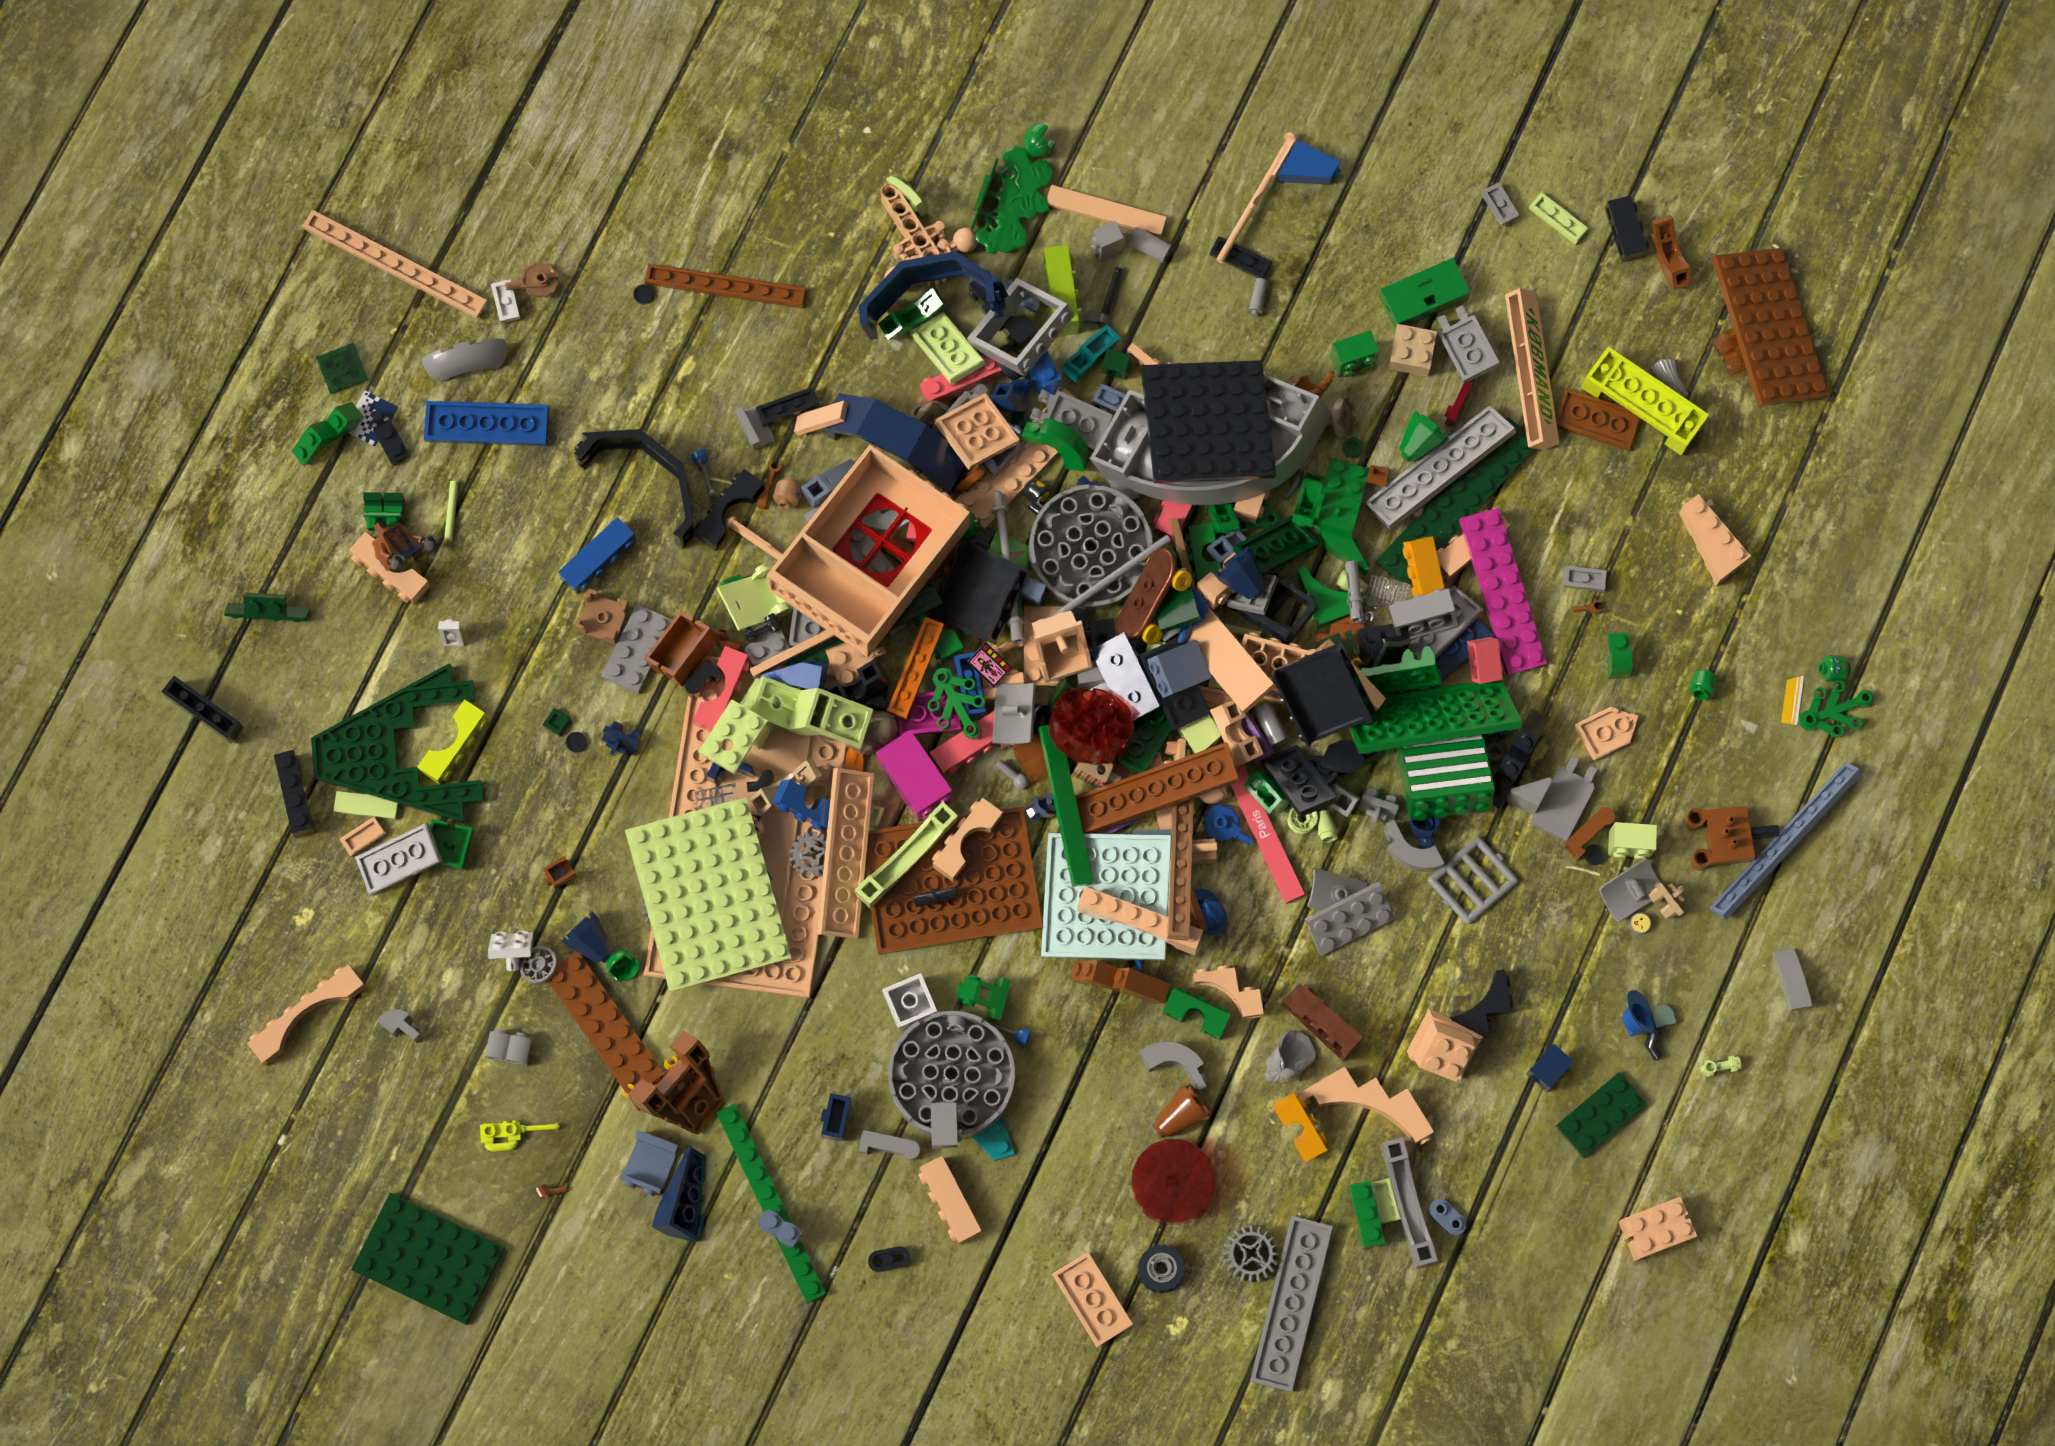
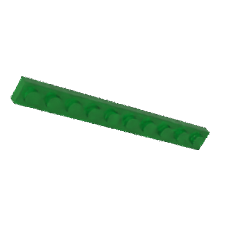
[716,1104,826,1304]

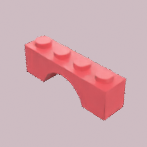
[693,646,751,732]

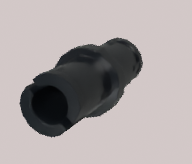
[913,886,956,907]

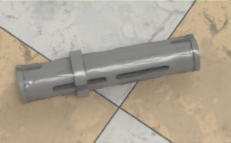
[1345,561,1364,623]

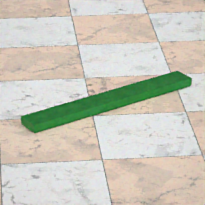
[1038,724,1094,887]

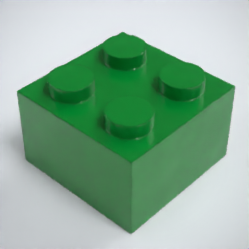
[1330,330,1379,377]

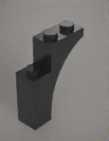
[1450,969,1513,1038]

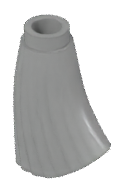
[1649,359,1689,398]

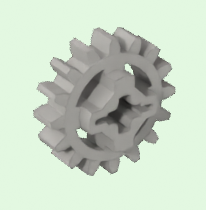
[789,831,826,877]

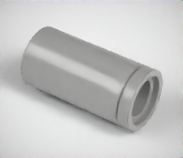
[1127,227,1172,263]
[1253,702,1289,748]

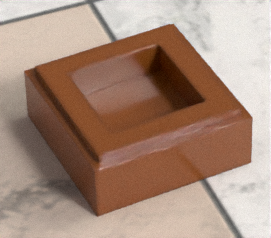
[1366,465,1390,487]

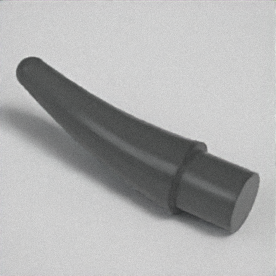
[1283,469,1304,501]

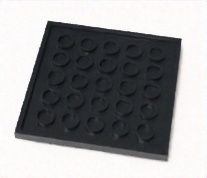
[1140,360,1276,483]

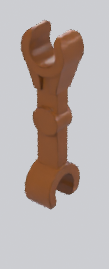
[757,460,782,510]

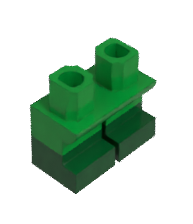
[363,492,405,531]

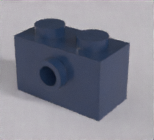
[821,1093,852,1142]

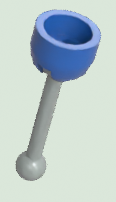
[690,449,716,498]
[983,1019,1031,1046]

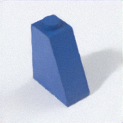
[1278,140,1341,185]

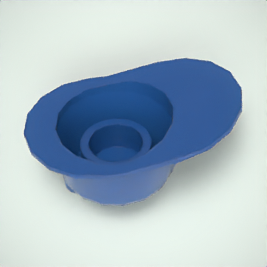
[1194,889,1227,935]
[1622,990,1655,1037]

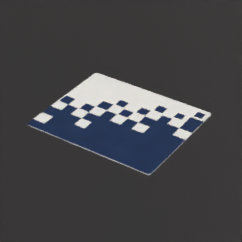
[348,391,398,446]

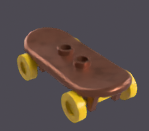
[1114,548,1192,645]

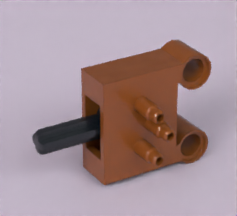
[1684,805,1780,871]

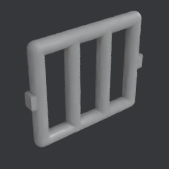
[1428,836,1518,924]

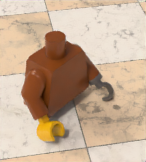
[1315,611,1375,670]

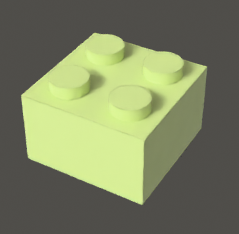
[1608,822,1657,861]

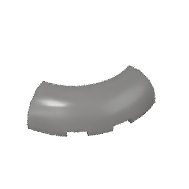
[421,339,507,382]

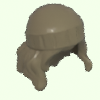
[843,711,898,755]

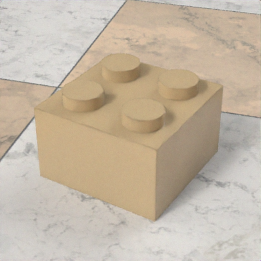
[1388,324,1437,377]

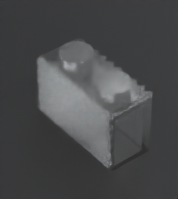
[1365,575,1411,612]

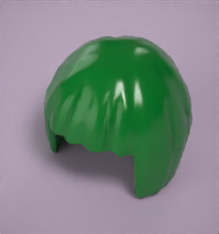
[1023,123,1056,158]

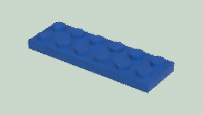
[424,401,549,446]

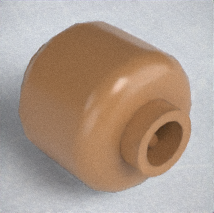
[773,478,802,509]

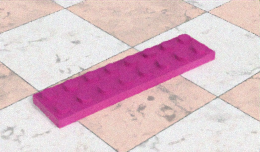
[1459,508,1547,675]

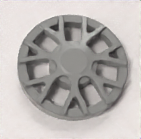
[520,946,558,984]

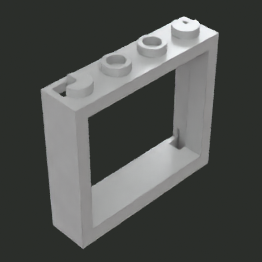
[967,278,1075,377]

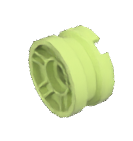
[1287,808,1318,834]

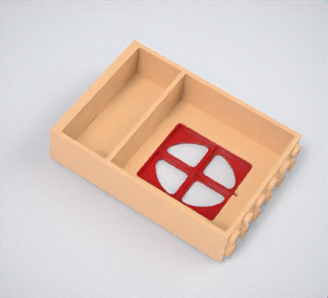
[767,445,970,658]

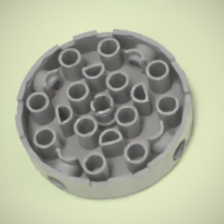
[1029,485,1153,610]
[888,1011,1015,1139]

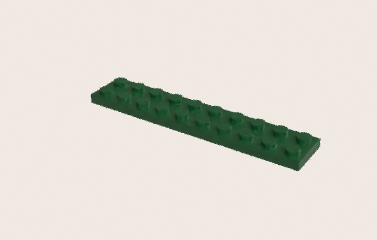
[1375,417,1535,589]

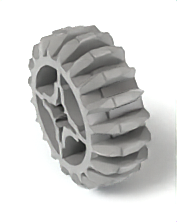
[1222,1225,1280,1283]

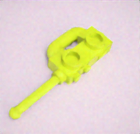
[480,1120,560,1152]

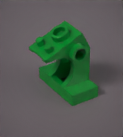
[956,975,1011,1021]

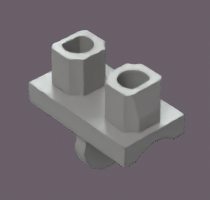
[1358,788,1399,824]

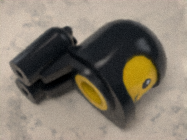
[1023,478,1053,516]

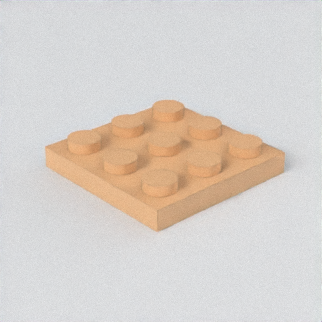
[935,393,1020,470]

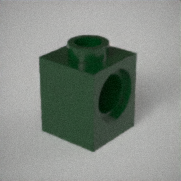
[1101,348,1133,380]

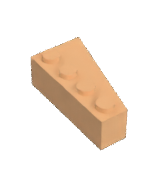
[1679,494,1751,586]

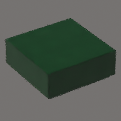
[542,708,572,737]

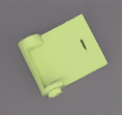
[717,564,793,631]

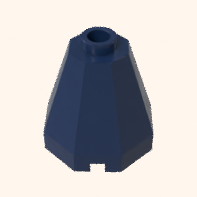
[1215,547,1266,600]
[561,911,613,963]

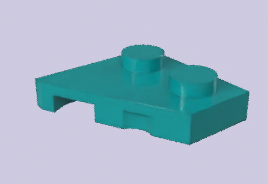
[972,1115,1015,1161]

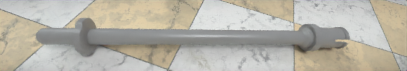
[991,491,1025,644]

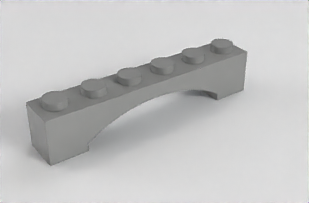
[1380,1138,1438,1269]

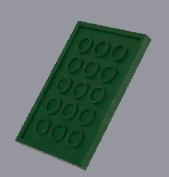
[351,1193,504,1325]

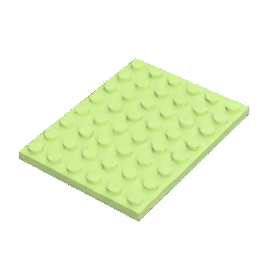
[625,797,791,992]

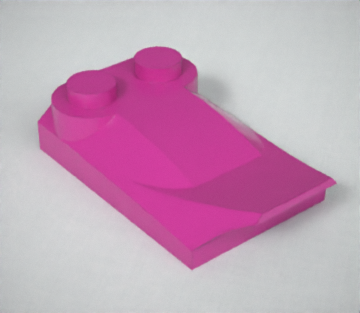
[887,689,961,736]

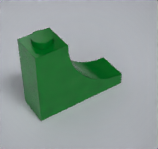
[1297,566,1367,629]

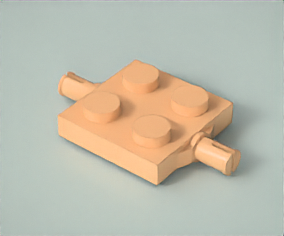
[825,643,886,683]

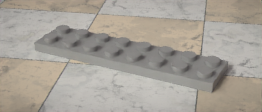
[1364,405,1516,530]
[1250,1216,1333,1393]

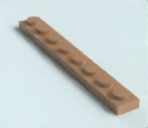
[1167,798,1194,941]

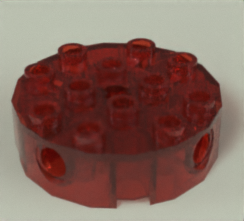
[1049,687,1134,765]
[1131,1139,1215,1225]

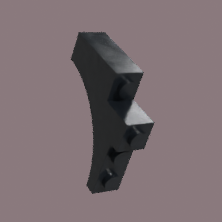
[1492,708,1550,809]

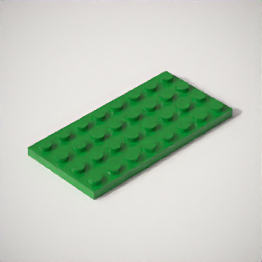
[1348,680,1522,754]

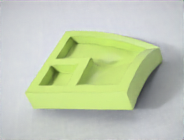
[886,176,928,217]

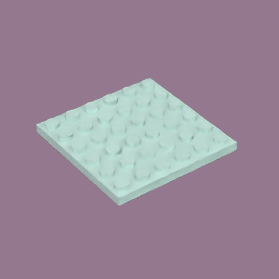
[1041,833,1171,961]

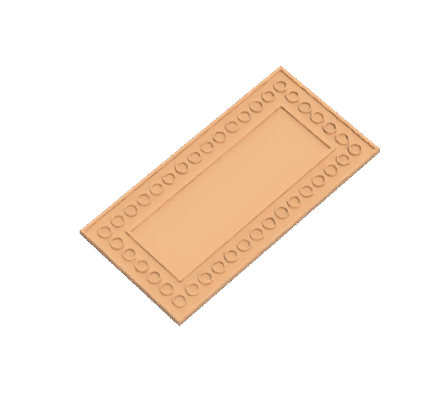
[644,656,847,999]

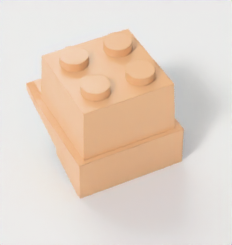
[1032,611,1092,683]
[1407,1009,1482,1082]

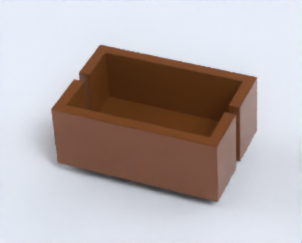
[644,610,719,687]

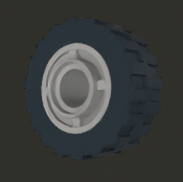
[1137,1244,1185,1294]

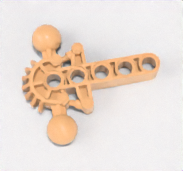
[881,183,978,286]

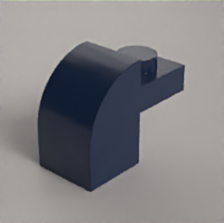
[991,379,1032,412]

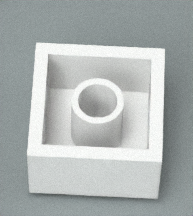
[882,973,937,1031]

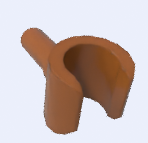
[1573,600,1603,615]
[536,1184,567,1199]

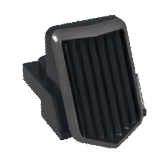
[1357,624,1411,668]

